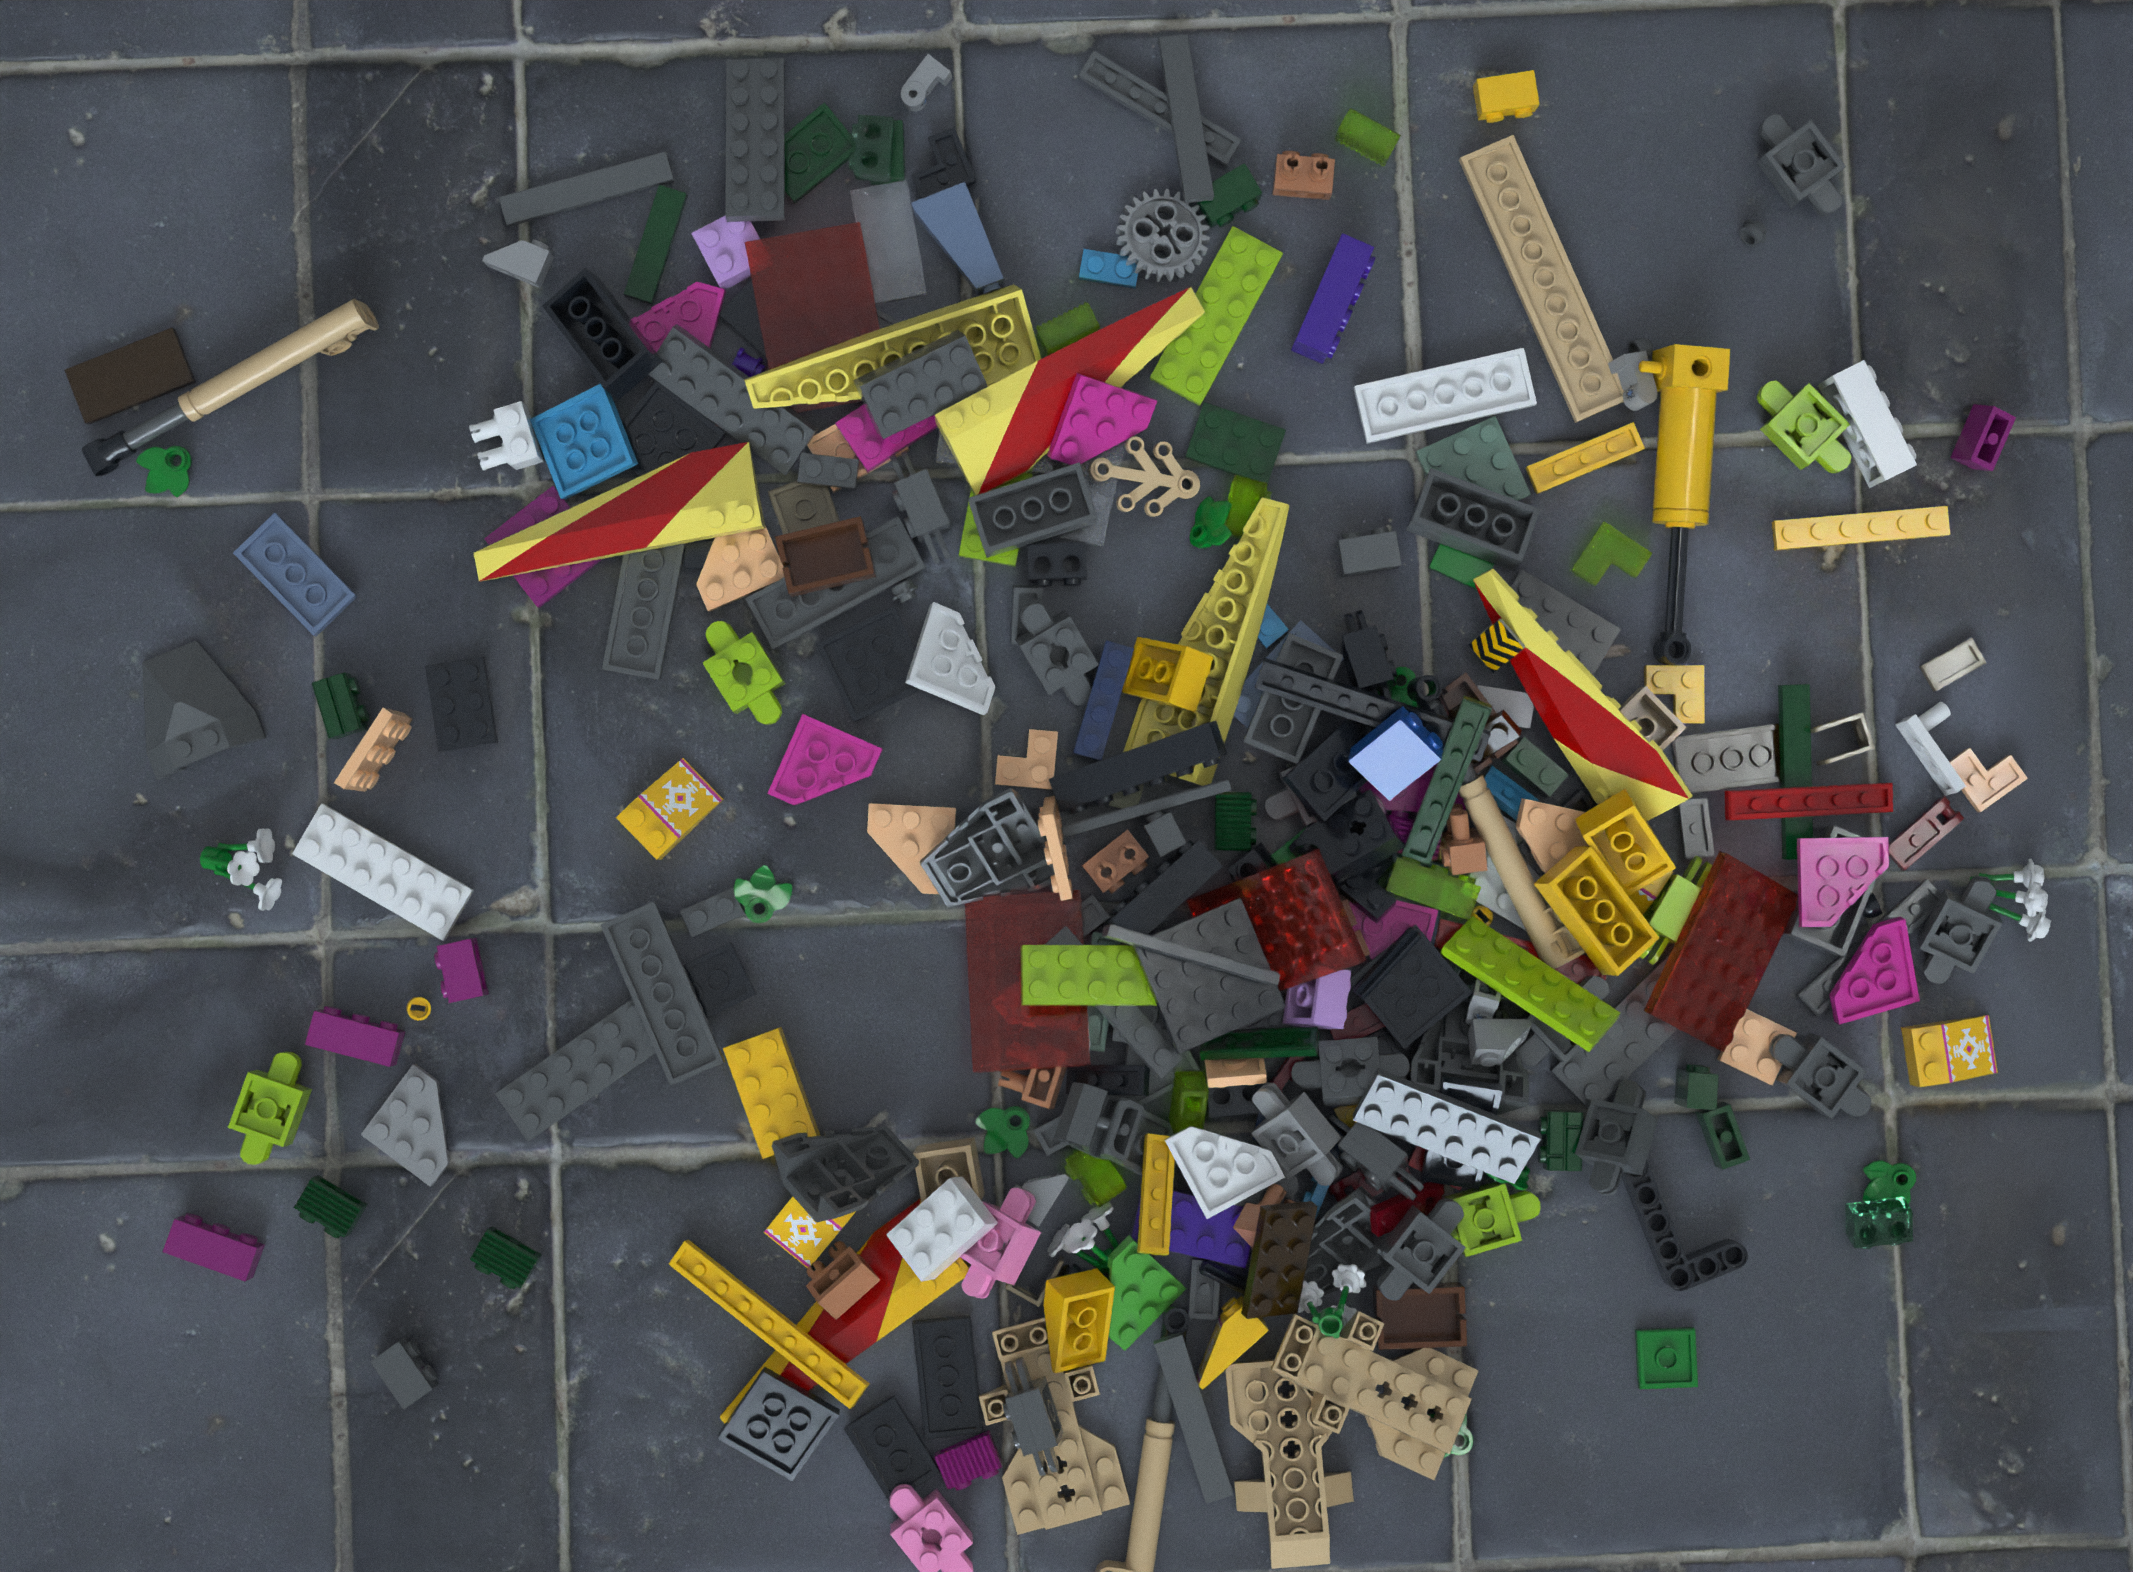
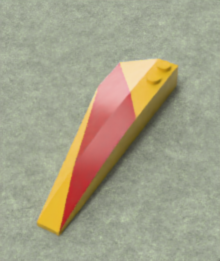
[720,1198,971,1424]

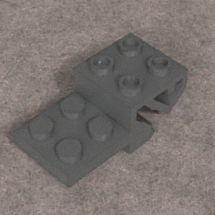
[1054,1082,1176,1176]

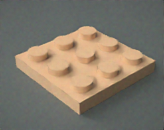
[334,708,412,792]

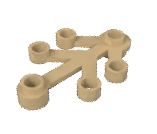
[1088,436,1200,517]

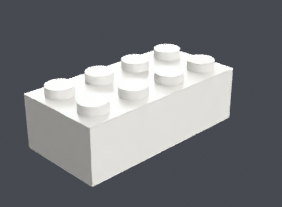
[1818,360,1917,488]

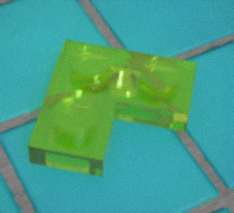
[1570,521,1652,586]

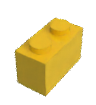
[1473,70,1540,123]

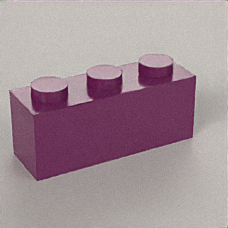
[305,1006,405,1067]
[162,1213,265,1281]

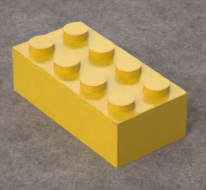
[1534,846,1659,976]
[723,1027,821,1159]

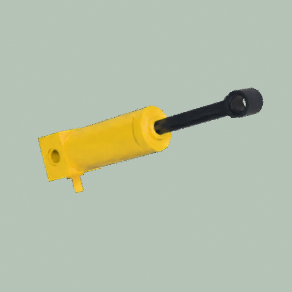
[1639,344,1730,665]

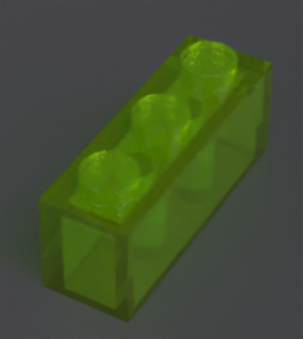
[1385,856,1481,920]

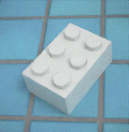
[886,1177,998,1282]

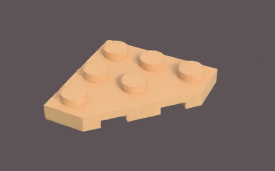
[696,526,784,612]
[1038,796,1073,901]
[1515,798,1589,873]
[867,803,956,894]

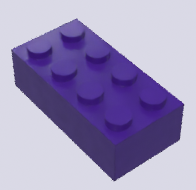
[1291,233,1376,364]
[1130,1188,1250,1268]

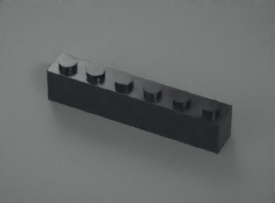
[1049,721,1227,815]

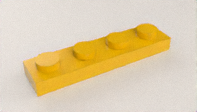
[1525,422,1645,495]
[1137,1133,1175,1256]

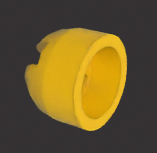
[1469,905,1493,926]
[406,997,431,1021]

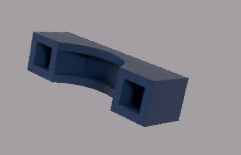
[1072,640,1134,761]

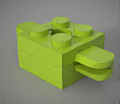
[1757,380,1852,474]
[703,621,786,725]
[1640,855,1712,965]
[228,1051,312,1165]
[1444,1181,1541,1257]

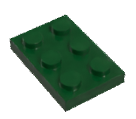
[785,102,862,204]
[1185,402,1286,486]

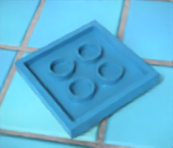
[530,384,638,500]

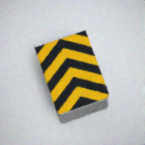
[1468,619,1525,673]

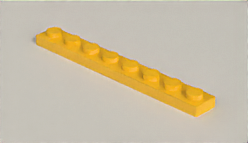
[669,1239,870,1409]

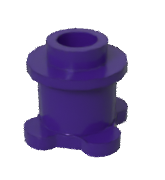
[732,347,766,377]

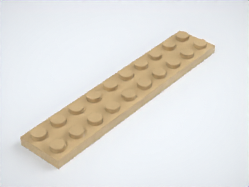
[1459,135,1624,423]

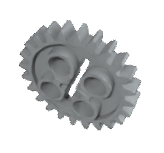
[1116,189,1210,282]

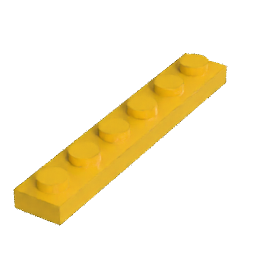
[1772,506,1950,551]

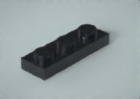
[1066,1065,1150,1096]

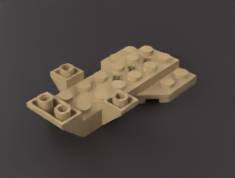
[1271,1311,1479,1480]
[979,1317,1130,1535]
[1225,1359,1354,1569]

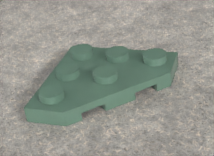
[1415,416,1531,501]

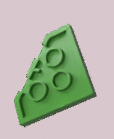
[1108,1235,1187,1351]

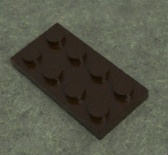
[1241,1201,1318,1319]

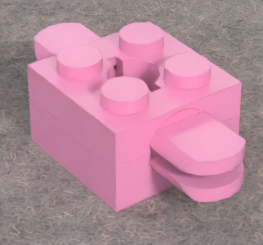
[960,1188,1041,1299]
[890,1484,973,1572]

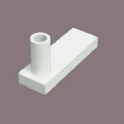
[1895,702,1966,796]

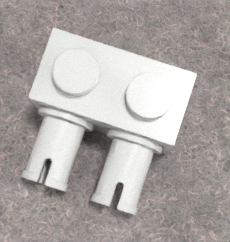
[469,401,544,471]

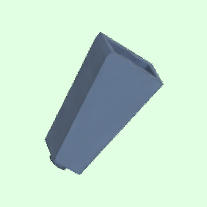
[911,182,1004,295]

